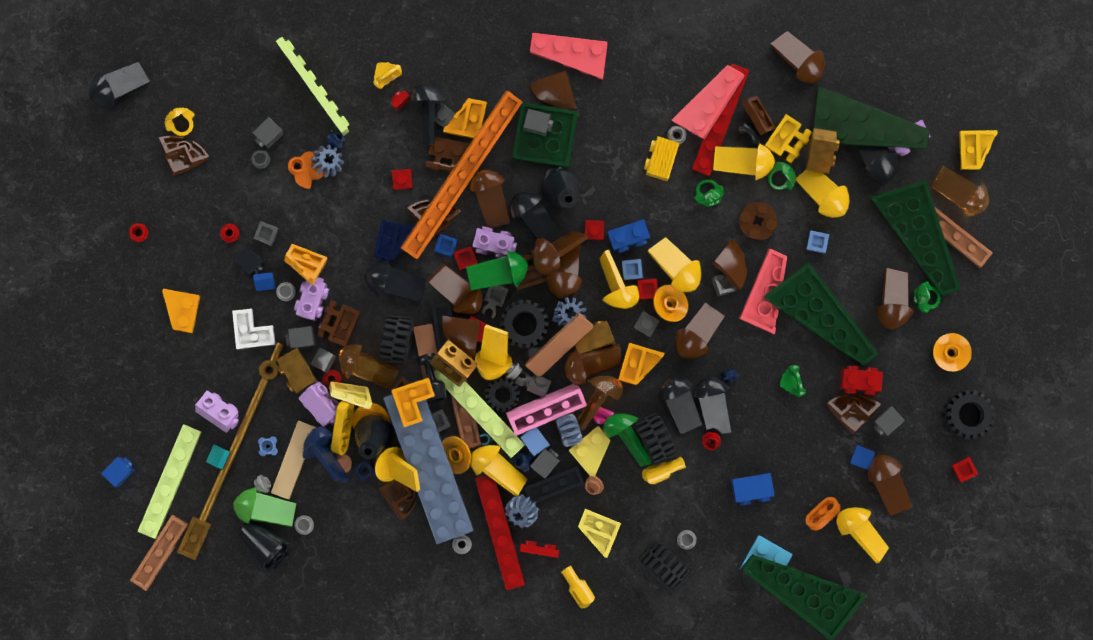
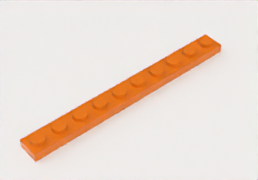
[401,91,523,259]

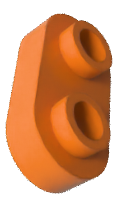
[805,497,841,531]

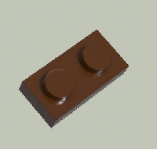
[742,95,776,135]

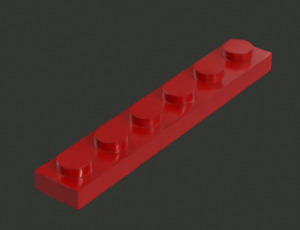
[692,64,749,177]
[475,475,525,590]

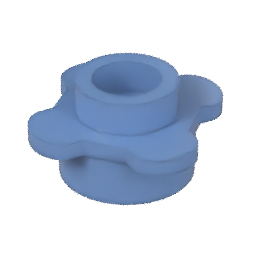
[258,436,278,456]

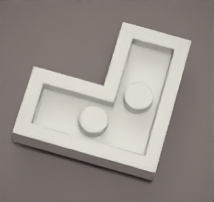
[232,309,275,349]

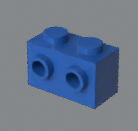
[607,219,650,253]
[731,473,775,506]

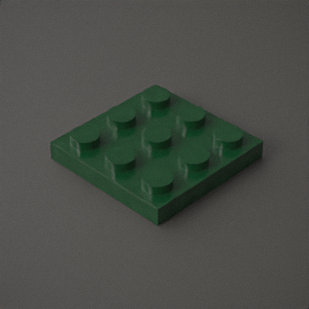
[512,103,578,168]

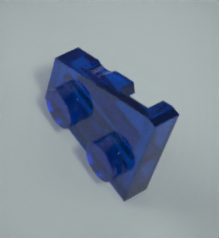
[374,220,414,262]

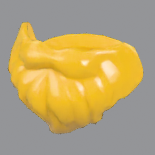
[373,62,402,89]
[165,107,194,136]

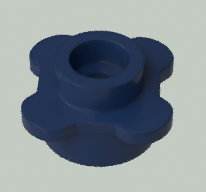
[326,128,346,149]
[720,369,740,383]
[514,452,532,472]
[353,459,375,482]

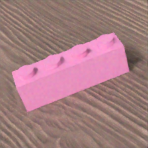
[505,384,587,435]

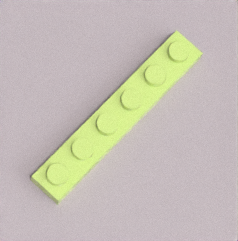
[276,37,350,136]
[434,369,525,458]
[137,424,202,539]

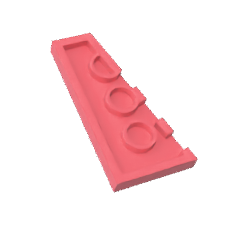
[530,33,607,80]
[672,65,745,140]
[739,249,787,334]

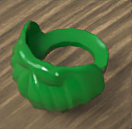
[768,161,796,190]
[694,179,724,207]
[913,281,941,313]
[780,365,806,397]

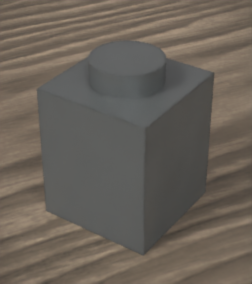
[523,109,553,136]
[253,117,284,149]
[286,326,316,350]
[872,406,905,436]
[530,448,559,479]

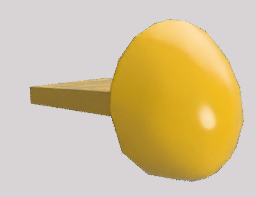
[713,143,775,180]
[796,170,850,218]
[648,237,701,292]
[599,250,639,309]
[475,325,512,380]
[470,445,528,497]
[375,447,420,492]
[836,507,889,564]

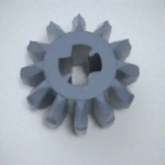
[311,144,344,177]
[554,297,586,326]
[556,414,582,447]
[505,494,539,529]

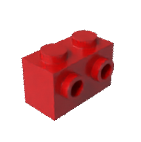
[840,366,883,396]

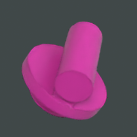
[592,405,614,425]

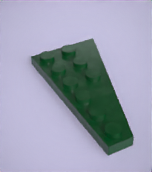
[814,86,930,150]
[870,180,961,295]
[762,262,878,366]
[741,554,867,640]

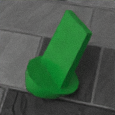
[466,251,528,290]
[603,413,652,467]

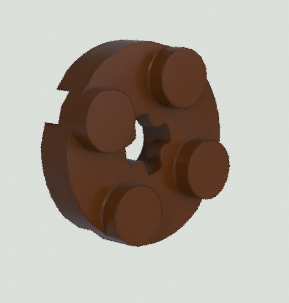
[739,202,777,241]

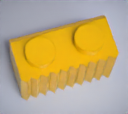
[644,136,679,181]

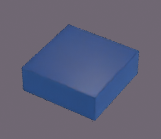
[434,234,458,258]
[253,273,276,291]
[850,445,875,470]

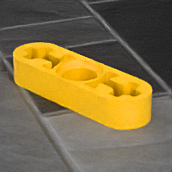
[331,400,354,455]

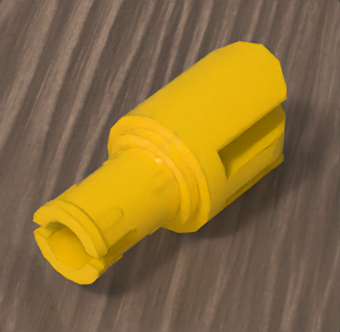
[642,457,686,484]
[561,566,595,608]

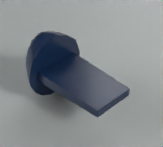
[302,426,349,482]

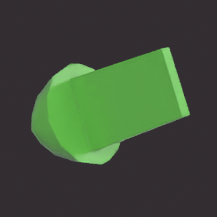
[233,487,297,527]

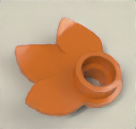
[288,151,324,189]

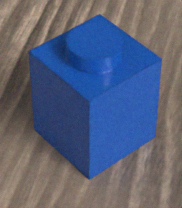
[101,457,135,487]

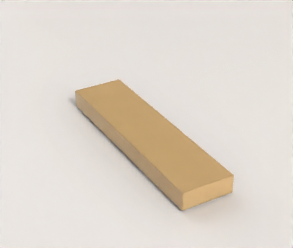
[271,421,316,500]

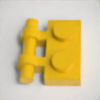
[765,114,812,164]

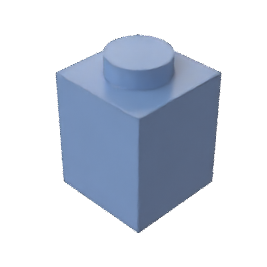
[520,427,549,456]

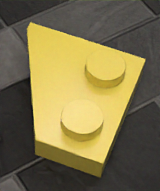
[329,381,372,409]
[569,426,611,476]
[578,509,621,558]

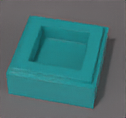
[206,445,230,469]

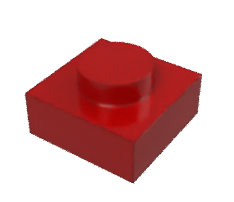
[390,90,411,111]
[392,169,413,190]
[585,220,604,241]
[454,246,478,271]
[637,279,658,300]
[951,457,978,483]

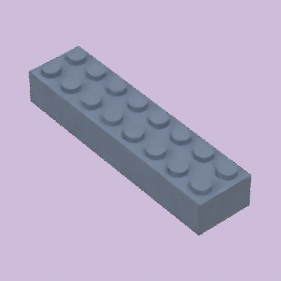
[384,394,473,544]

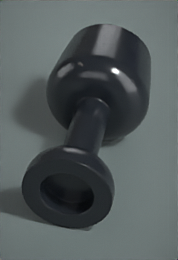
[417,353,447,403]

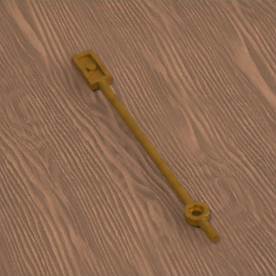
[177,342,284,560]

